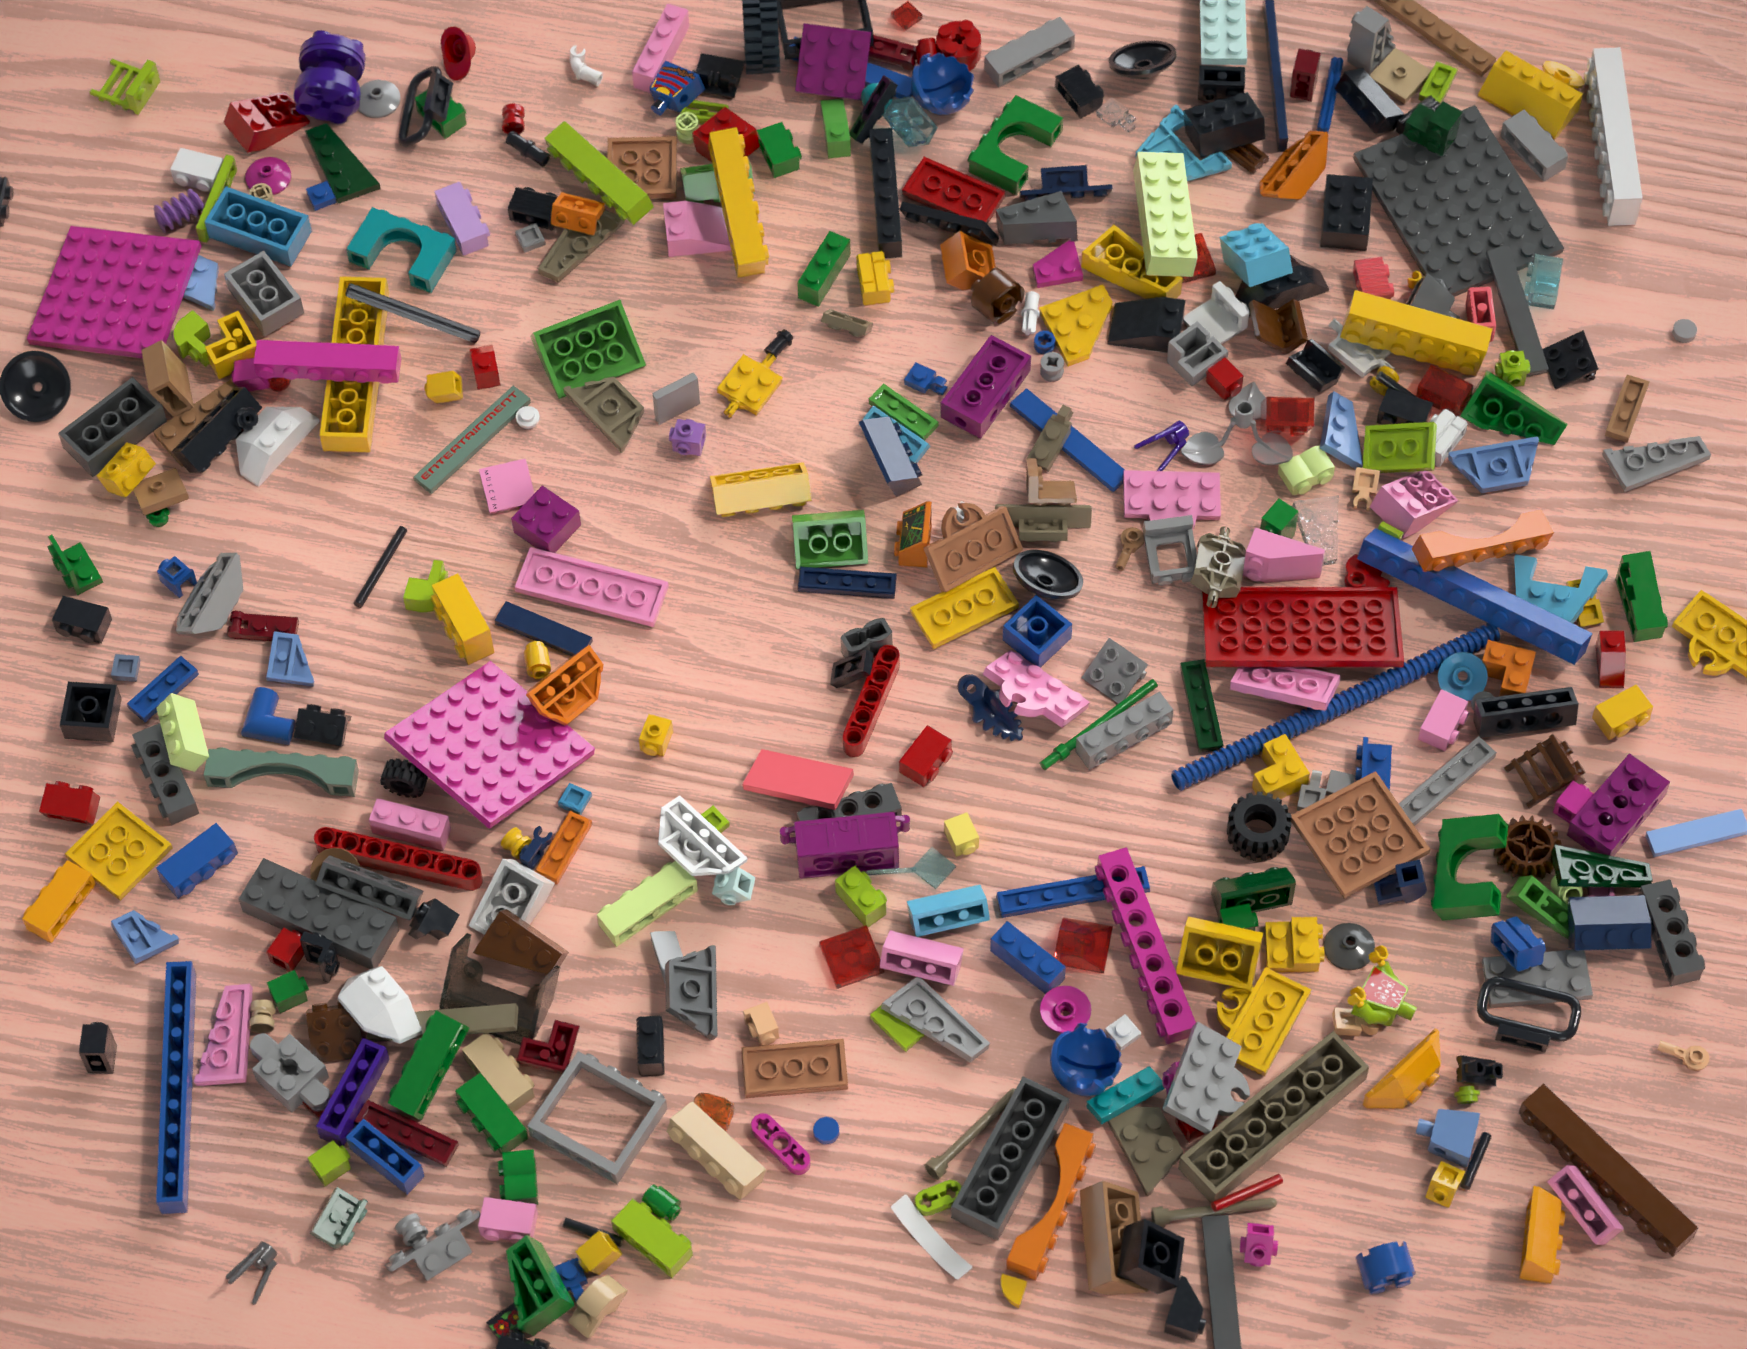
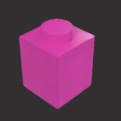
[232,358,270,392]
[1553,781,1594,824]

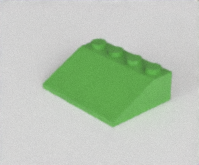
[530,300,646,399]

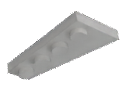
[881,977,990,1063]

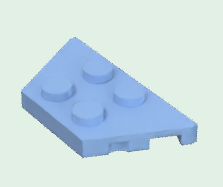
[183,255,219,311]

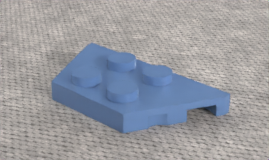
[1448,437,1539,494]

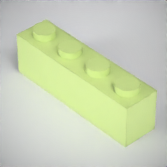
[597,861,698,947]

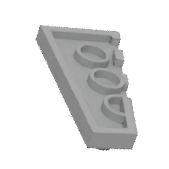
[1602,436,1711,492]

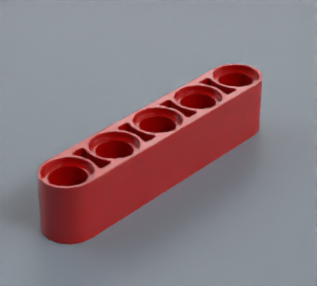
[843,645,900,757]

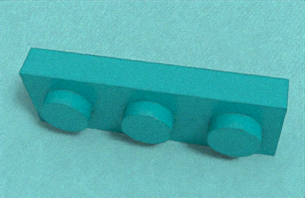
[1086,1066,1164,1125]

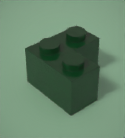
[1403,101,1463,156]

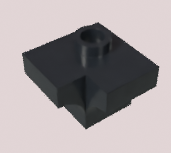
[408,898,460,940]

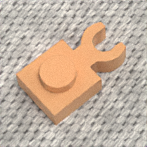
[1352,467,1380,511]
[1332,1007,1379,1036]

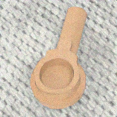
[1657,1040,1710,1071]

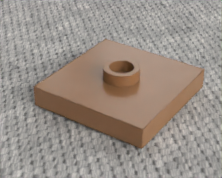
[133,468,189,515]

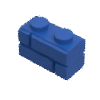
[1491,916,1546,972]

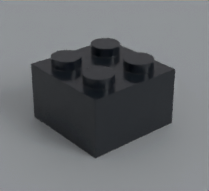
[60,681,122,742]
[1117,1219,1185,1294]

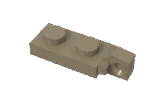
[1027,405,1073,472]

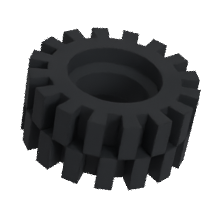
[380,758,428,798]

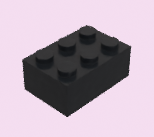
[1183,92,1266,157]
[1320,174,1373,251]

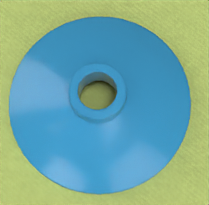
[1438,652,1488,701]

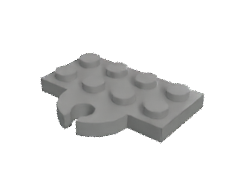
[1162,1022,1250,1134]

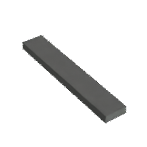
[1486,246,1548,377]
[1202,1215,1242,1349]

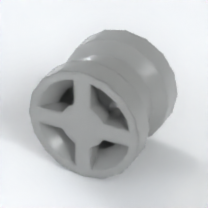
[1040,352,1064,382]
[395,1213,428,1247]

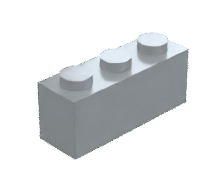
[1500,110,1568,182]

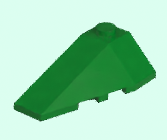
[1460,371,1568,445]

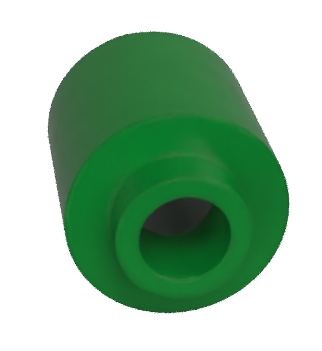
[642,1184,681,1221]

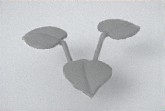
[1181,382,1293,466]

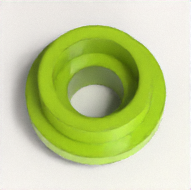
[1454,1086,1480,1104]

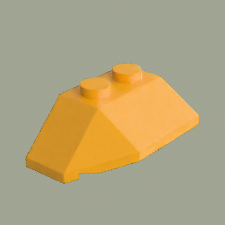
[1363,1028,1441,1109]

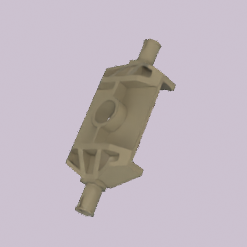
[1190,526,1246,608]

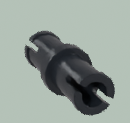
[506,131,551,167]

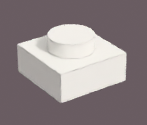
[1105,1014,1141,1051]

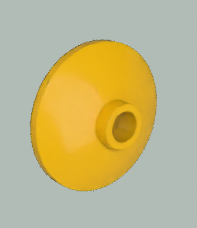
[1542,61,1585,88]

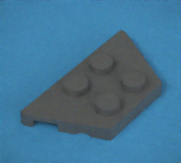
[665,945,718,1040]

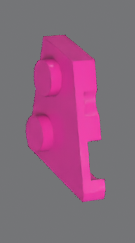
[1033,240,1083,288]

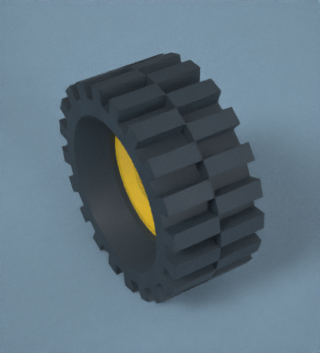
[742,0,780,75]

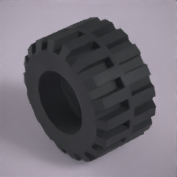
[1227,792,1292,861]

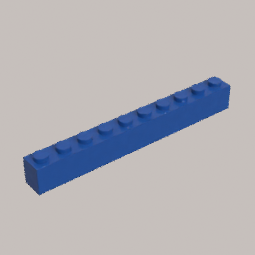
[1357,528,1593,665]
[156,961,197,1214]

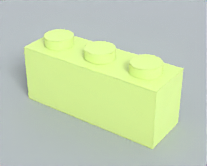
[156,693,209,772]

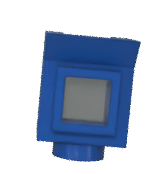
[157,556,197,598]

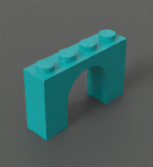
[346,207,457,293]

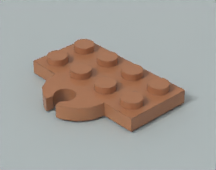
[924,503,1023,592]

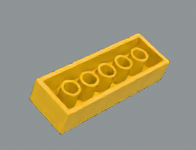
[709,127,769,278]
[1340,290,1492,376]

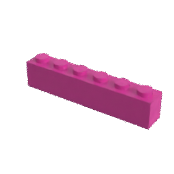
[253,340,402,384]

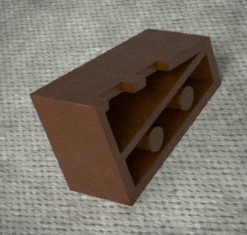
[473,909,569,975]

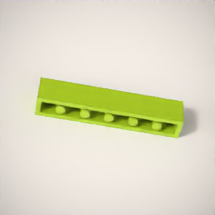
[544,121,654,225]

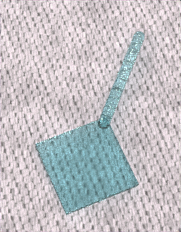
[866,847,956,889]

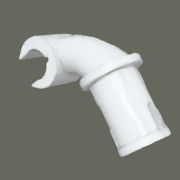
[570,45,603,86]

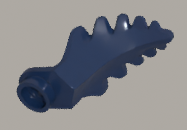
[957,674,1024,741]

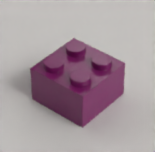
[511,485,581,553]

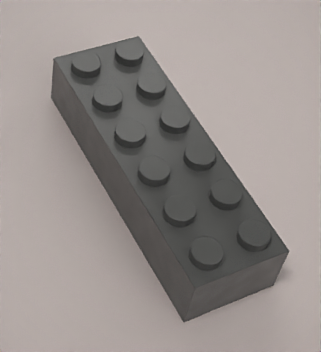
[238,858,399,969]
[951,1076,1070,1241]

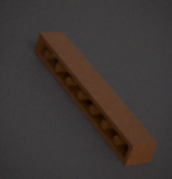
[1519,1083,1699,1257]

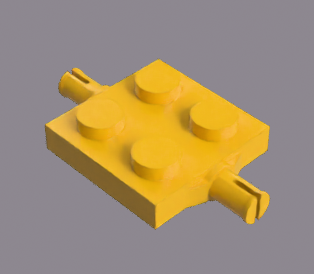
[717,353,783,418]

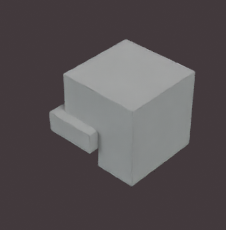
[1167,321,1229,386]

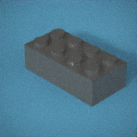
[58,377,167,477]

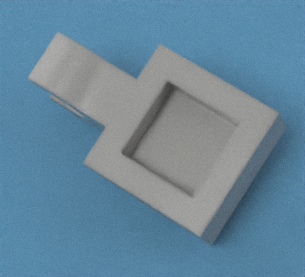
[1297,770,1326,811]

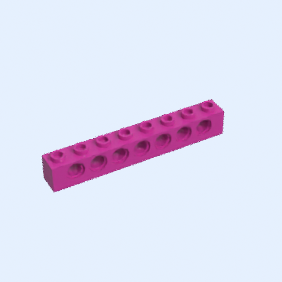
[1094,847,1196,1045]

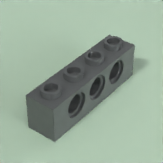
[131,723,199,825]
[797,783,902,821]
[315,855,424,920]
[1638,879,1705,986]

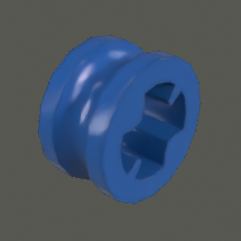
[1034,330,1055,354]

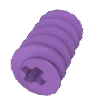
[154,189,205,233]

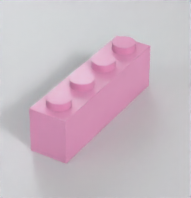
[632,3,689,93]

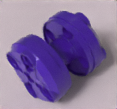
[293,30,366,124]

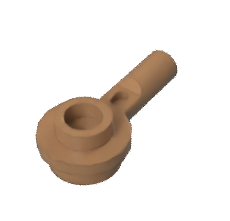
[1115,527,1144,571]

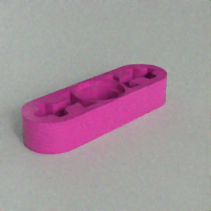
[751,1113,811,1175]

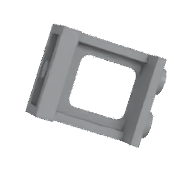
[1142,515,1197,586]

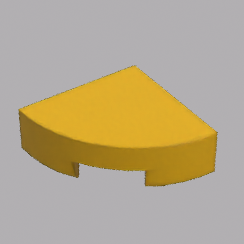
[1001,1274,1027,1308]

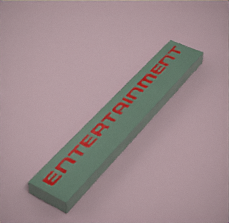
[414,385,531,494]

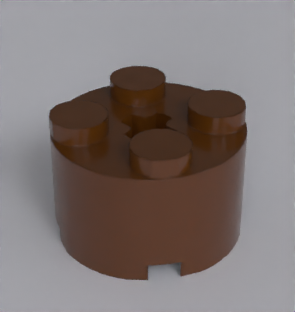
[971,267,1025,324]

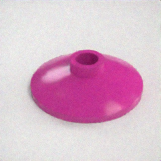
[245,157,291,195]
[1040,986,1091,1033]

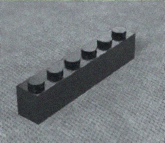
[869,128,902,258]

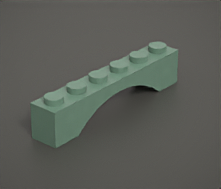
[204,747,359,797]

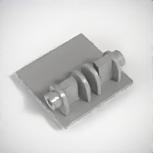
[1081,638,1148,704]

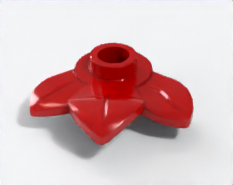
[1344,554,1390,587]

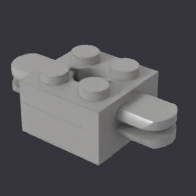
[250,1033,331,1113]

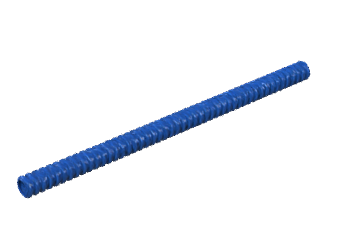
[1171,623,1500,791]

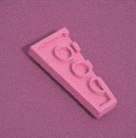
[194,984,253,1086]

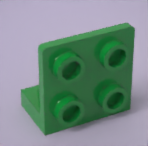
[47,534,103,595]

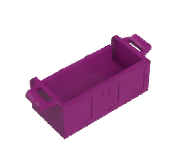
[780,812,910,879]

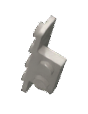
[385,1208,481,1281]

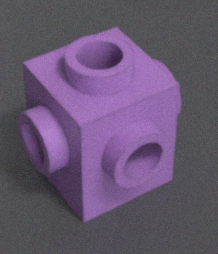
[669,419,706,456]

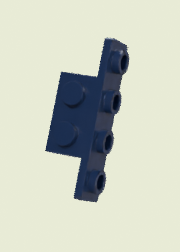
[1019,165,1113,201]

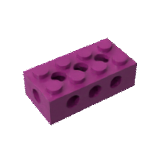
[941,335,1031,439]
[1567,753,1670,856]

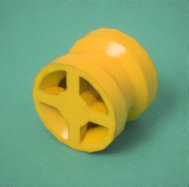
[1369,366,1400,396]
[500,827,532,859]

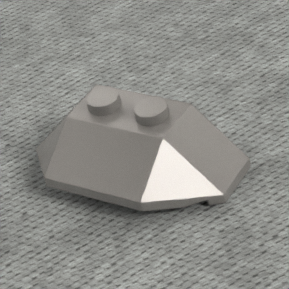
[176,553,244,634]

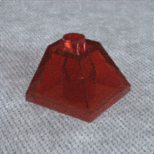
[1054,917,1113,974]

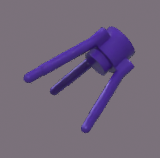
[1134,421,1189,471]

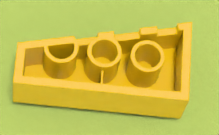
[1081,225,1183,299]

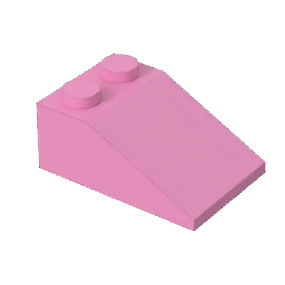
[663,201,731,257]
[1243,528,1325,583]

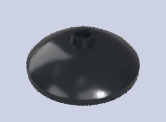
[1109,41,1177,79]
[0,351,71,422]
[1013,550,1083,601]

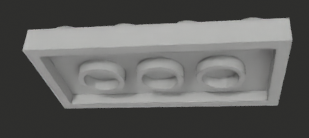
[1482,949,1593,1008]

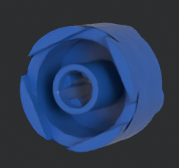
[1355,1241,1416,1295]

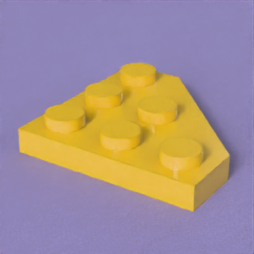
[1039,284,1113,367]

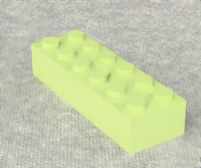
[1133,152,1198,277]

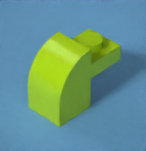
[174,310,211,367]
[403,560,448,612]

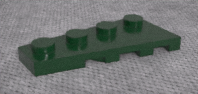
[1551,845,1653,888]

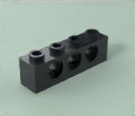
[1473,687,1579,738]

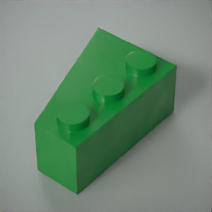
[1615,551,1668,642]
[506,1235,575,1336]

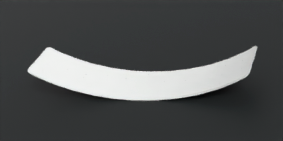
[891,1195,973,1280]

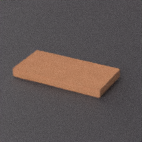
[741,1038,848,1098]

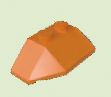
[1259,131,1329,199]
[526,645,604,725]

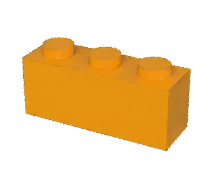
[22,860,96,944]

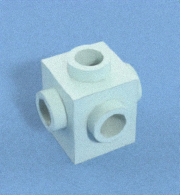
[712,867,756,905]

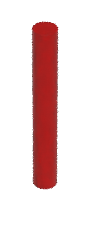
[1211,1174,1283,1212]

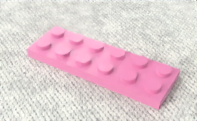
[515,547,669,627]

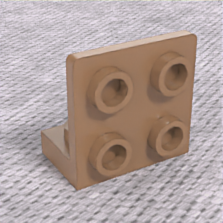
[1026,458,1077,506]

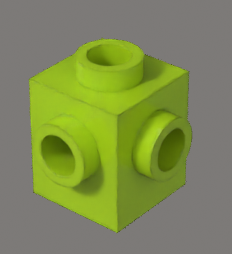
[1495,350,1530,387]

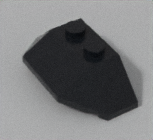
[1235,255,1329,318]

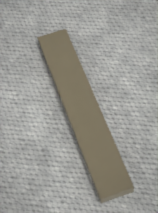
[367,1003,518,1042]

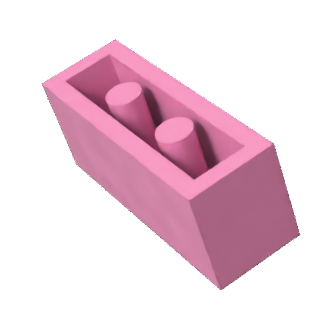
[369,798,451,851]
[880,930,964,986]
[1547,1165,1624,1245]

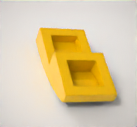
[1566,579,1604,627]

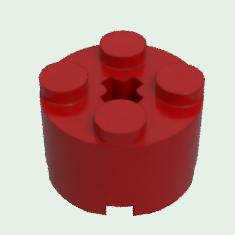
[936,20,981,71]

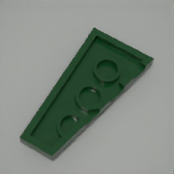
[305,123,381,204]

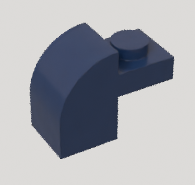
[1374,859,1427,905]

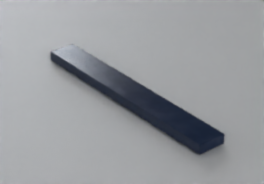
[1263,0,1288,152]

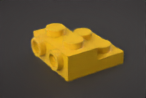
[1265,917,1325,972]

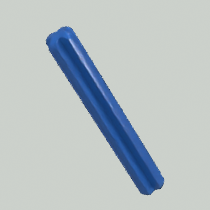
[1317,57,1343,133]

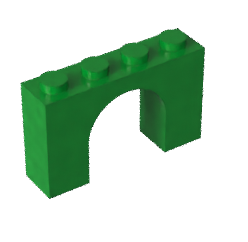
[967,95,1063,196]
[1431,814,1508,921]

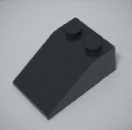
[1108,297,1186,353]

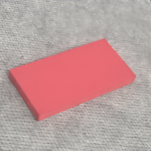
[743,749,854,810]

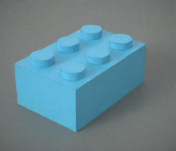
[1219,223,1293,287]

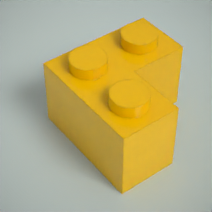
[205,311,257,379]
[1252,734,1310,799]

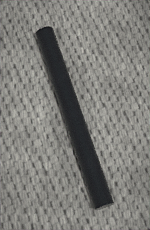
[354,526,408,608]

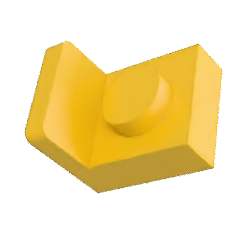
[1425,1161,1465,1208]

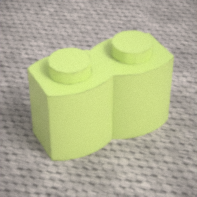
[1278,445,1335,495]

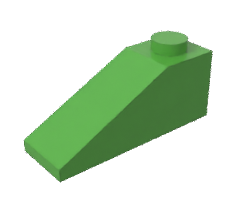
[820,98,851,159]
[1506,876,1569,940]

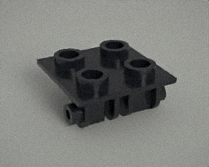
[692,53,745,98]
[1542,330,1599,389]

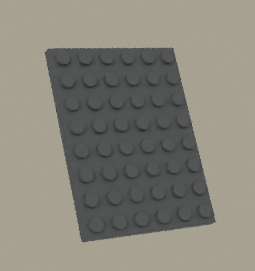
[1353,105,1564,297]

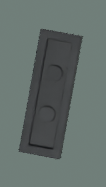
[849,75,898,145]

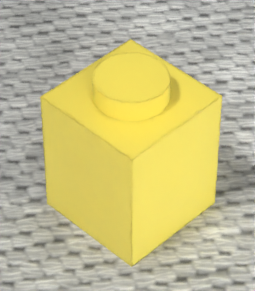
[944,812,979,857]

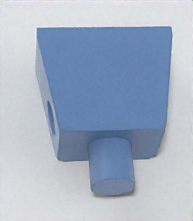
[1416,1109,1480,1168]

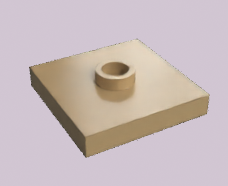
[1370,48,1432,104]

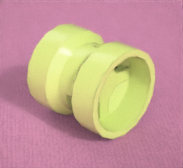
[675,112,699,144]

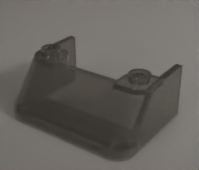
[439,933,561,1045]

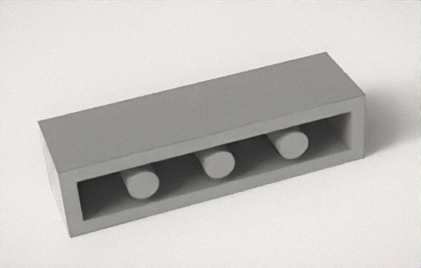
[984,17,1075,88]

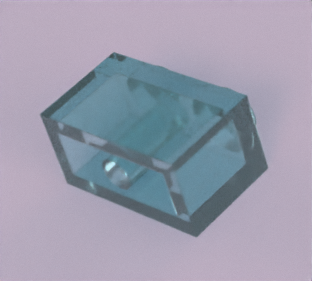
[1524,254,1563,310]

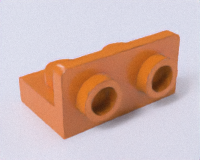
[551,192,605,235]

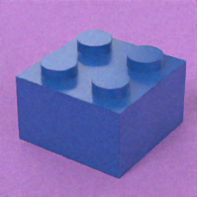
[1003,595,1072,668]

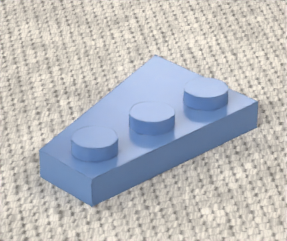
[1320,391,1363,469]

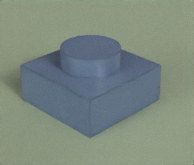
[111,654,141,682]

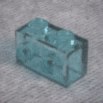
[883,97,938,147]

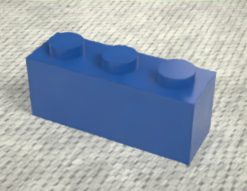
[156,823,238,899]
[990,921,1066,994]
[346,1118,425,1195]

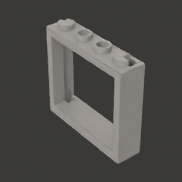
[528,1051,667,1185]

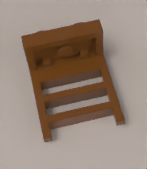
[1504,734,1586,809]

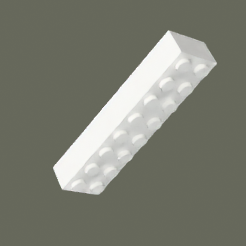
[1584,47,1643,226]

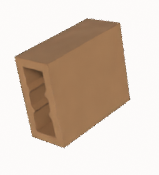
[141,340,194,417]

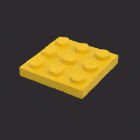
[65,801,173,901]

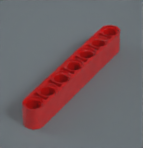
[314,827,483,891]

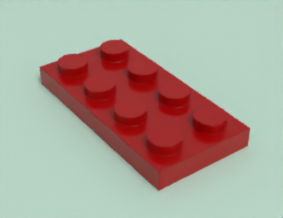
[902,156,1005,224]

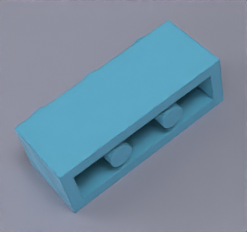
[907,885,990,937]

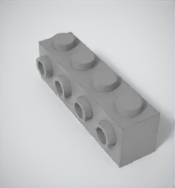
[1076,692,1173,770]

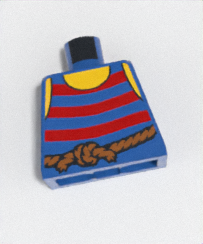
[650,61,705,115]

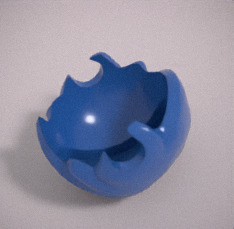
[911,53,974,115]
[1050,1023,1122,1096]

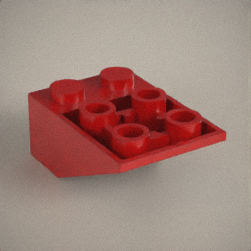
[223,92,310,153]

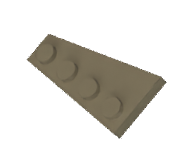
[538,210,625,283]

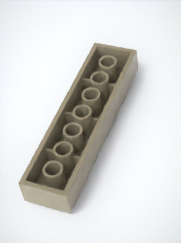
[1178,1031,1369,1203]

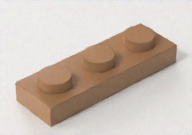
[1605,374,1650,443]

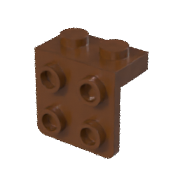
[1249,299,1308,354]
[306,1001,362,1063]

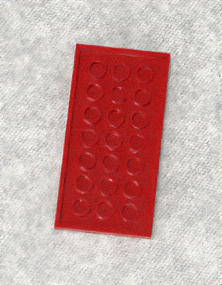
[1202,587,1404,667]

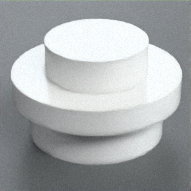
[516,406,540,429]

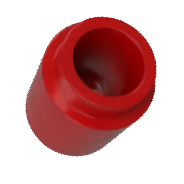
[916,38,939,65]

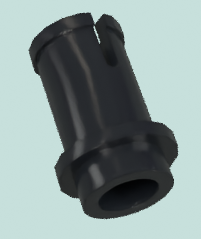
[764,329,794,358]

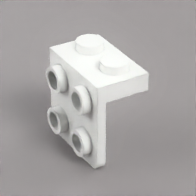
[1184,281,1250,344]

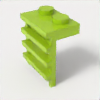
[90,59,161,115]

